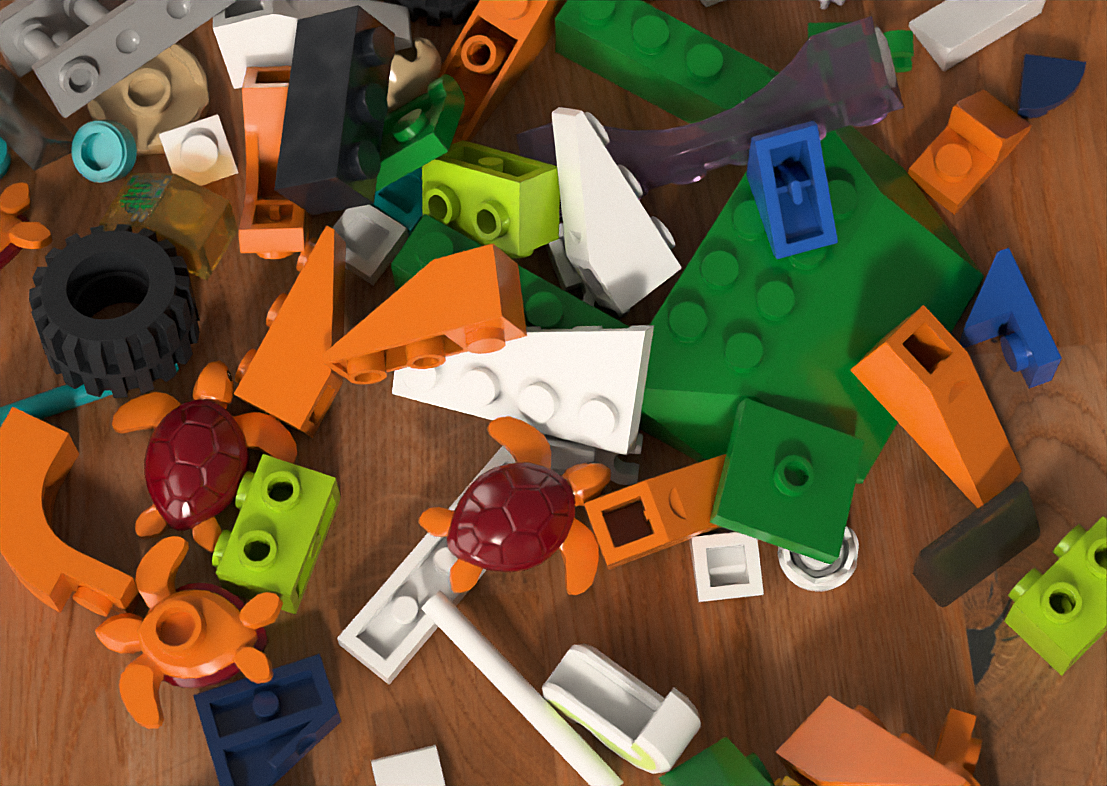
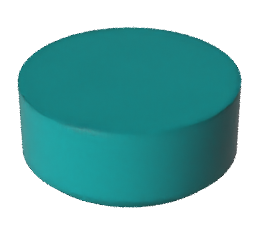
[71,120,137,183]

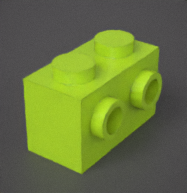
[422,140,560,258]
[212,454,341,614]
[1004,516,1107,676]

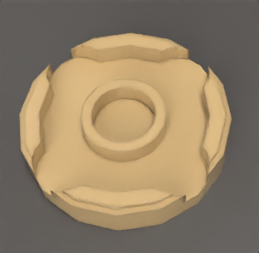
[87,42,210,156]

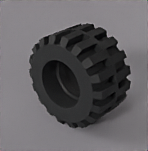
[29,224,200,398]

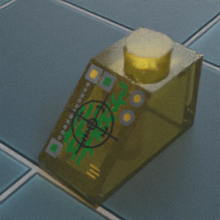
[99,173,238,281]

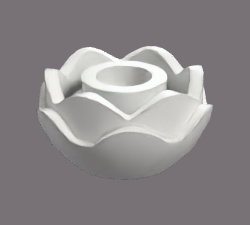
[778,526,859,592]

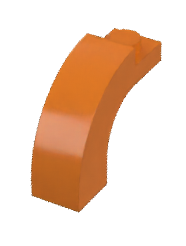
[238,66,313,259]
[0,407,142,616]

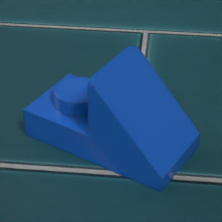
[959,248,1062,389]

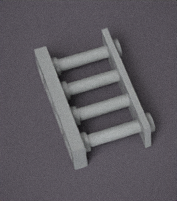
[0,0,237,118]

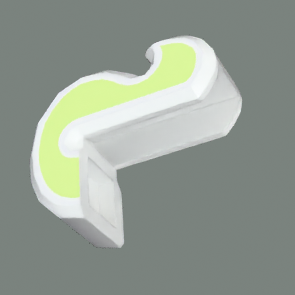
[542,644,701,774]

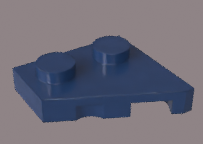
[193,654,341,786]

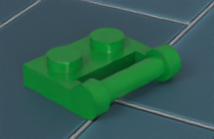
[375,74,465,192]

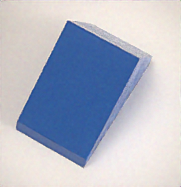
[746,121,838,259]

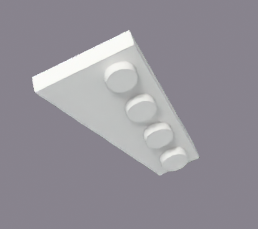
[392,325,654,455]

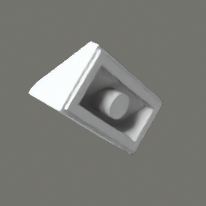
[908,0,1046,72]

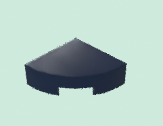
[1017,54,1086,118]

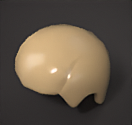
[387,37,441,114]

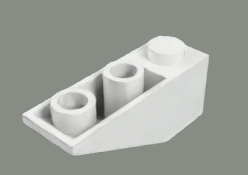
[213,0,412,89]
[552,107,682,313]

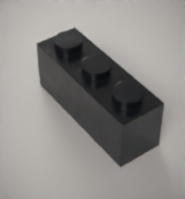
[274,5,395,215]

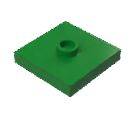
[710,398,865,565]

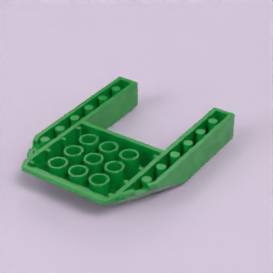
[391,0,984,484]

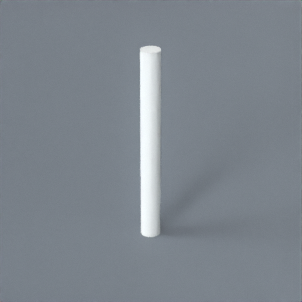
[421,590,624,786]

